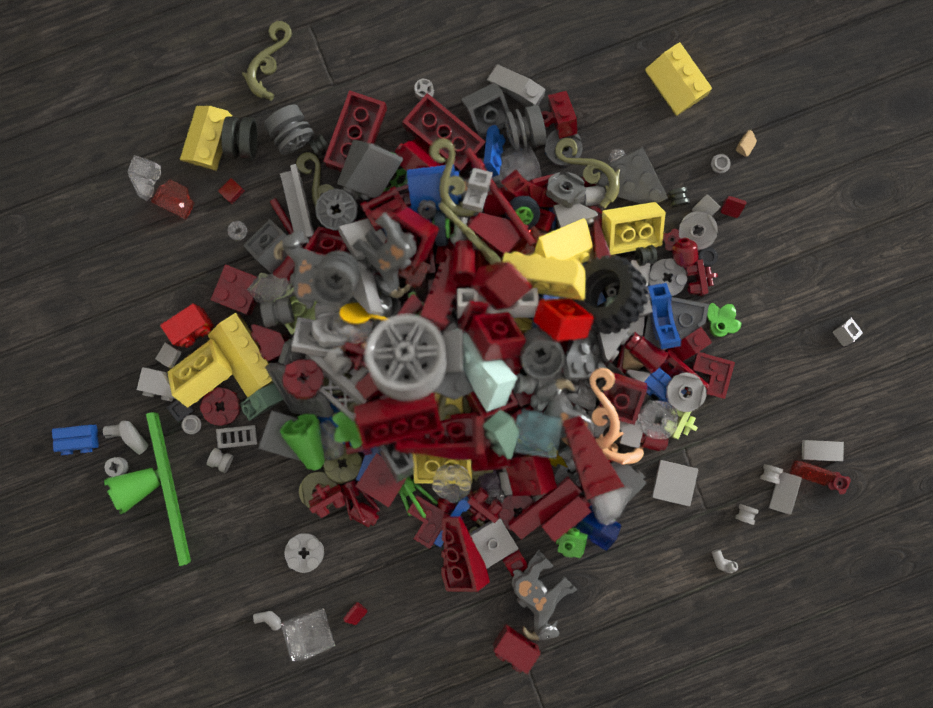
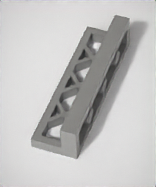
[280,164,314,245]
[302,353,370,421]

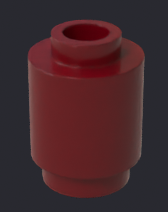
[640,429,669,452]
[349,502,379,528]

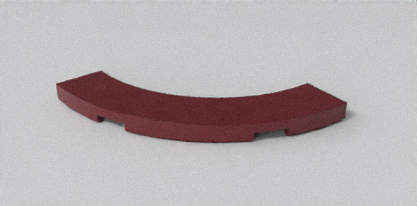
[500,170,596,207]

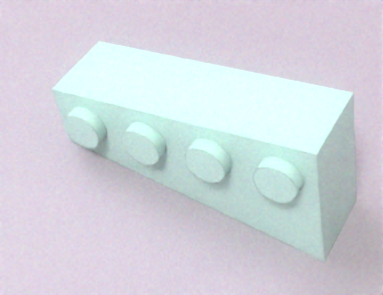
[453,328,517,412]

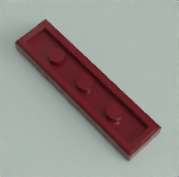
[508,476,582,540]

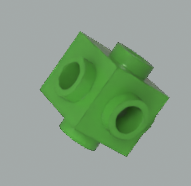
[556,528,588,558]

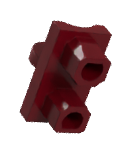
[684,259,718,296]
[344,335,368,370]
[309,483,345,518]
[468,487,503,523]

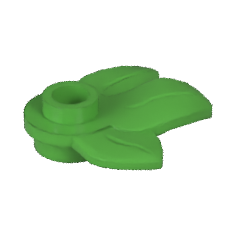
[707,303,741,337]
[332,412,362,449]

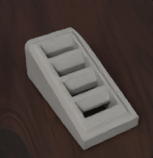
[216,425,257,449]

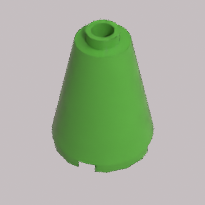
[280,414,325,470]
[104,467,161,514]

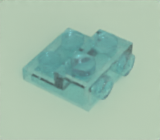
[515,409,563,458]

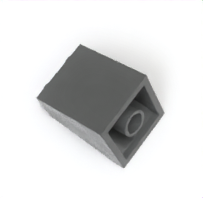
[337,140,403,201]
[259,411,323,461]

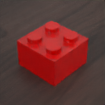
[533,298,594,342]
[160,304,215,348]

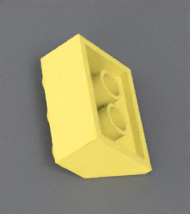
[645,42,712,116]
[180,106,232,171]
[601,202,665,255]
[534,218,593,264]
[167,338,232,408]
[412,453,473,484]

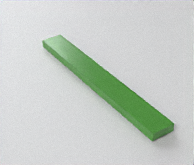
[146,412,191,566]

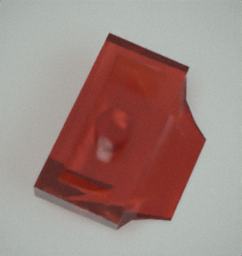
[151,179,195,220]

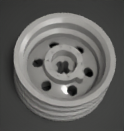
[365,315,447,401]

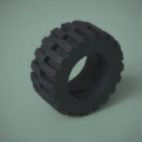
[572,255,649,334]

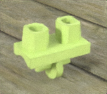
[662,408,698,439]

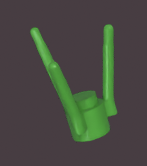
[398,477,438,518]

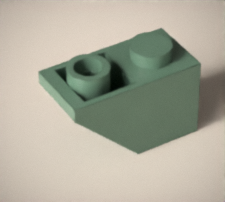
[240,383,283,421]
[483,410,519,459]

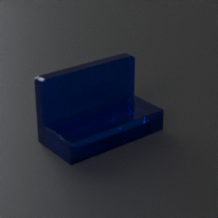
[575,506,621,551]

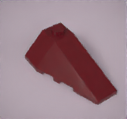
[441,516,490,592]

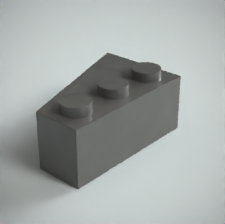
[376,442,414,483]

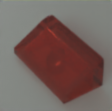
[790,460,836,486]

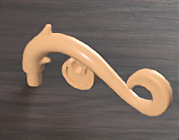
[590,368,624,449]
[561,437,644,465]

